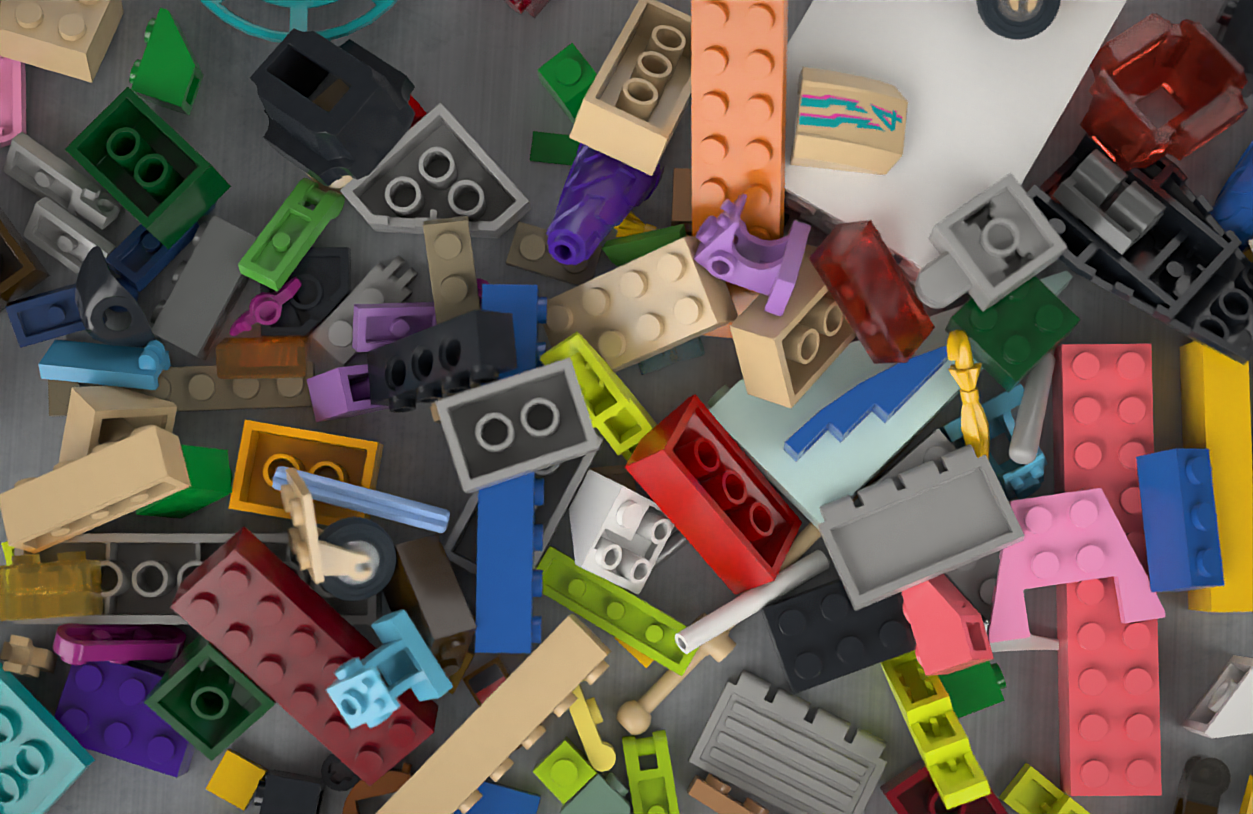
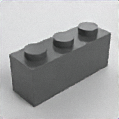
[150,215,257,360]

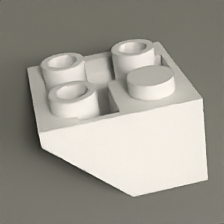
[569,469,675,595]

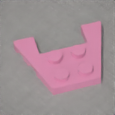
[986,488,1166,643]

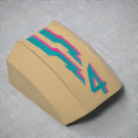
[790,67,908,175]

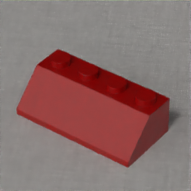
[625,394,802,595]

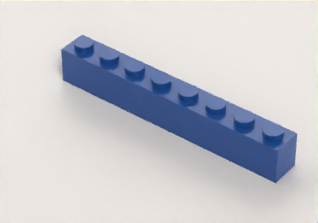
[475,284,547,653]

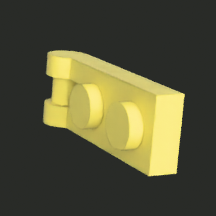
[569,679,616,772]

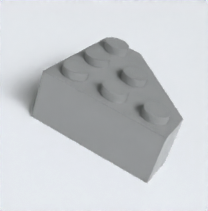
[340,102,532,238]

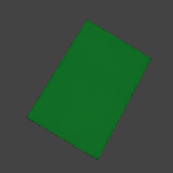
[530,131,580,166]

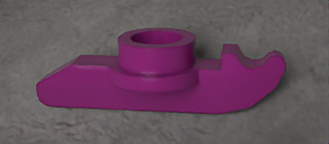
[229,277,301,336]

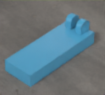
[38,339,171,390]

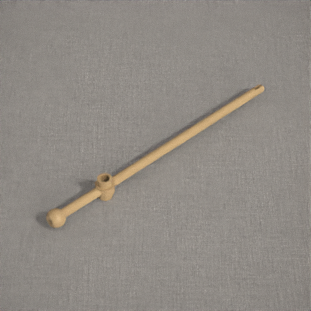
[616,417,936,735]

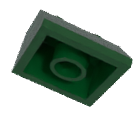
[144,634,276,762]

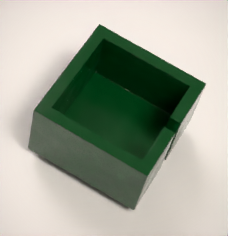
[945,276,1081,393]

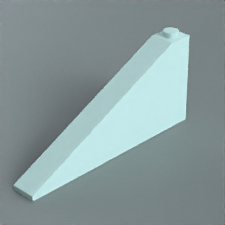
[707,270,1073,530]

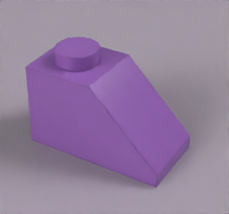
[307,364,389,422]

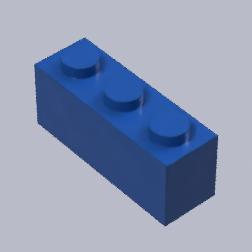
[1136,448,1225,592]

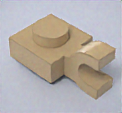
[0,634,58,678]

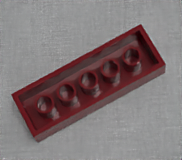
[170,526,439,786]

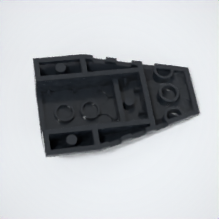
[1026,111,1253,365]

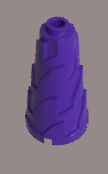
[546,143,664,265]

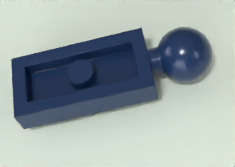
[105,201,217,292]
[5,277,139,348]

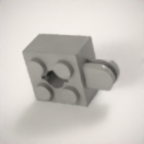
[915,173,1067,312]

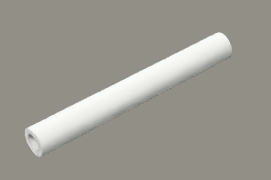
[675,550,829,654]

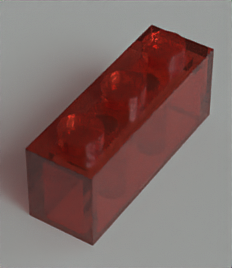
[809,220,935,364]

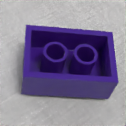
[54,660,195,778]

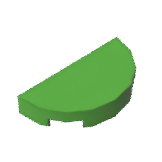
[602,224,687,267]

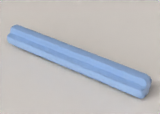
[272,466,450,533]

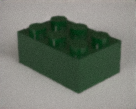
[65,87,231,250]

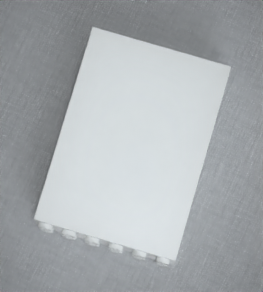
[784,0,1127,285]

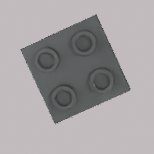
[1052,149,1167,254]

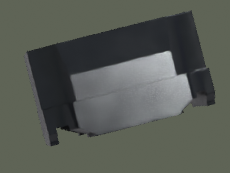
[250,28,415,187]

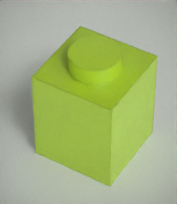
[532,736,597,805]

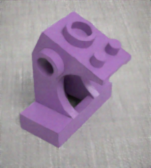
[694,194,811,317]

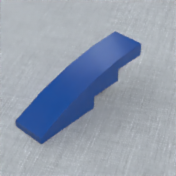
[784,346,948,462]

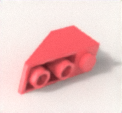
[901,574,994,676]

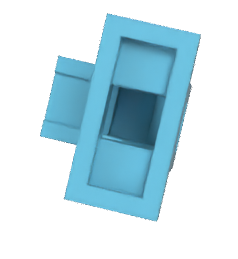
[938,384,1048,501]
[326,610,453,729]

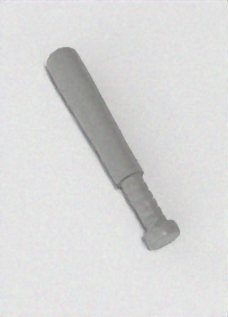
[1009,348,1056,464]

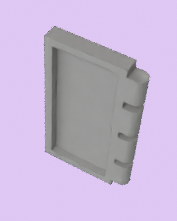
[818,444,1025,611]
[688,669,887,814]

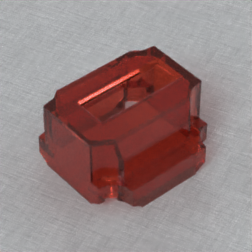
[1079,13,1248,172]

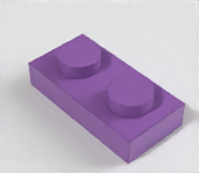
[352,302,437,352]

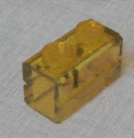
[0,551,103,621]

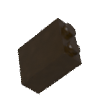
[382,534,477,677]

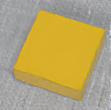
[205,748,268,811]

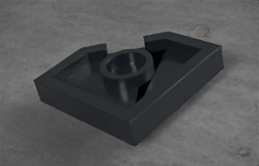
[260,247,351,338]

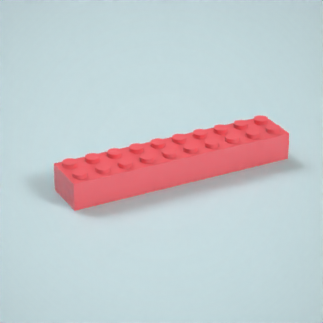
[1052,344,1162,796]

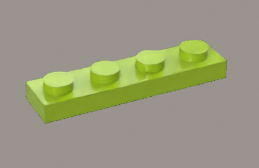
[536,545,700,676]

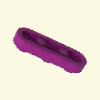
[53,623,186,665]

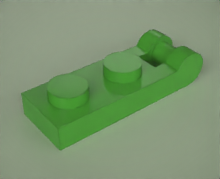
[238,178,345,291]

